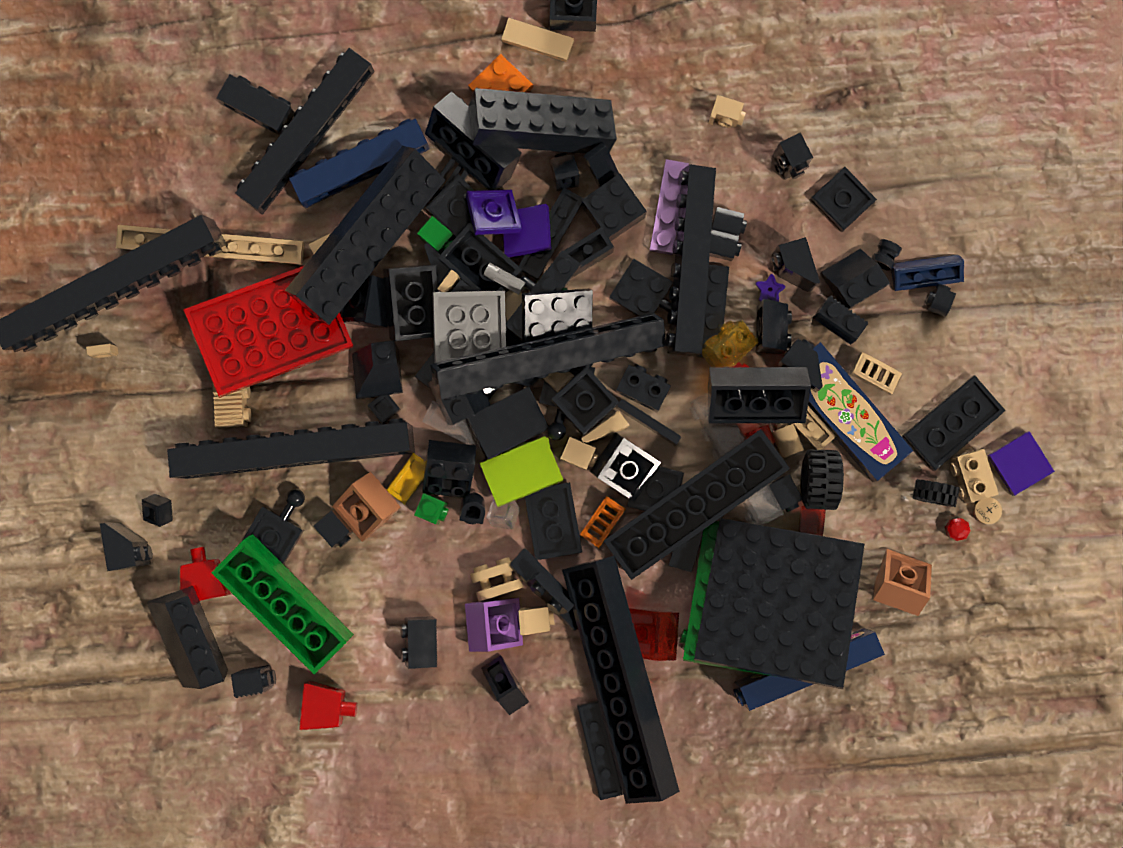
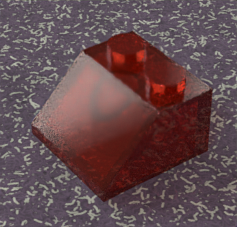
[629,608,679,661]

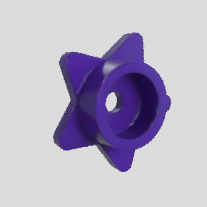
[755,274,786,302]

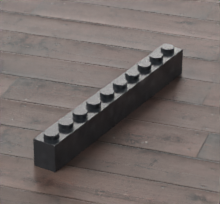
[430,313,666,400]

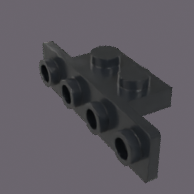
[509,549,578,631]

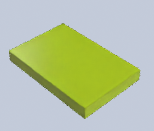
[480,436,563,507]

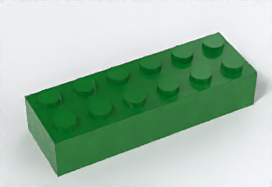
[211,534,354,675]

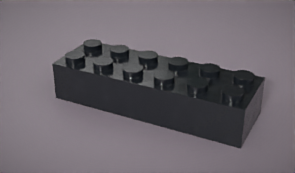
[469,88,617,154]

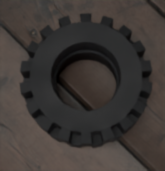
[801,449,844,510]

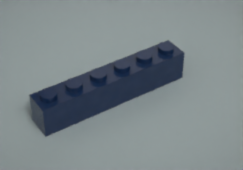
[289,118,430,209]

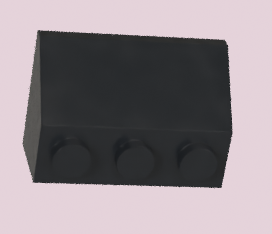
[438,223,523,293]

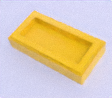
[386,453,426,504]

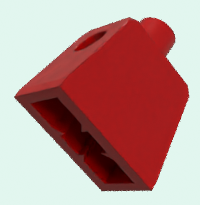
[180,547,231,601]
[299,681,358,730]

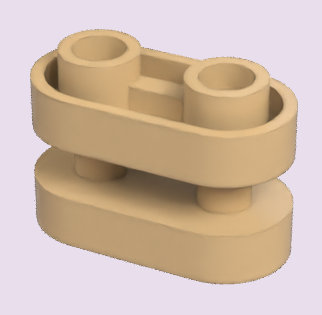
[470,557,523,602]

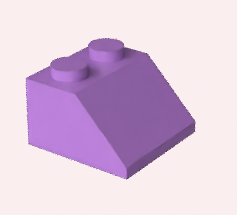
[465,598,523,652]

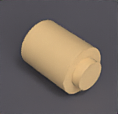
[771,423,804,458]

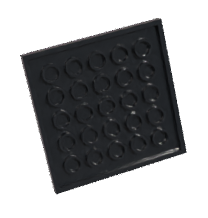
[694,518,865,689]

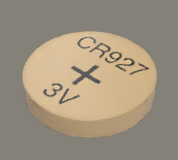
[974,497,1002,524]

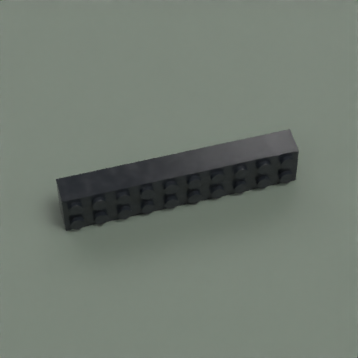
[0,215,227,352]
[167,418,415,479]
[562,556,680,804]

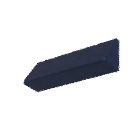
[891,255,964,291]

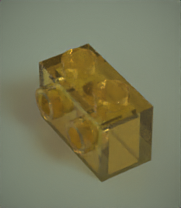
[702,320,758,367]

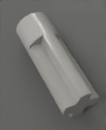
[483,263,526,295]

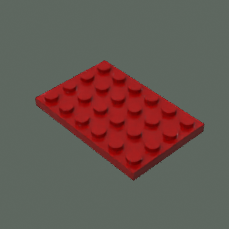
[183,265,353,398]

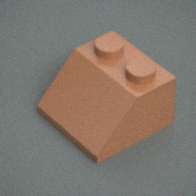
[332,471,401,542]
[873,549,932,616]

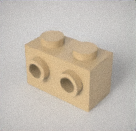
[950,449,999,503]

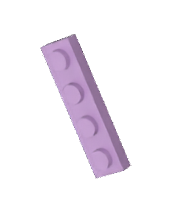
[649,159,689,255]

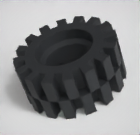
[912,479,959,507]

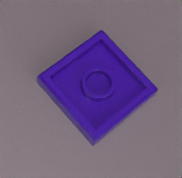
[466,190,522,235]
[504,204,551,258]
[987,431,1055,496]

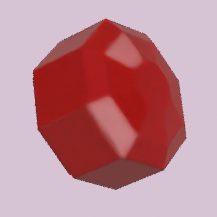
[945,518,971,541]

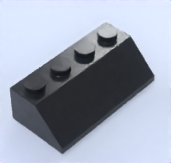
[708,367,811,424]
[147,586,228,689]

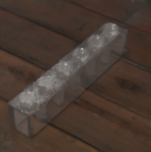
[689,393,784,525]

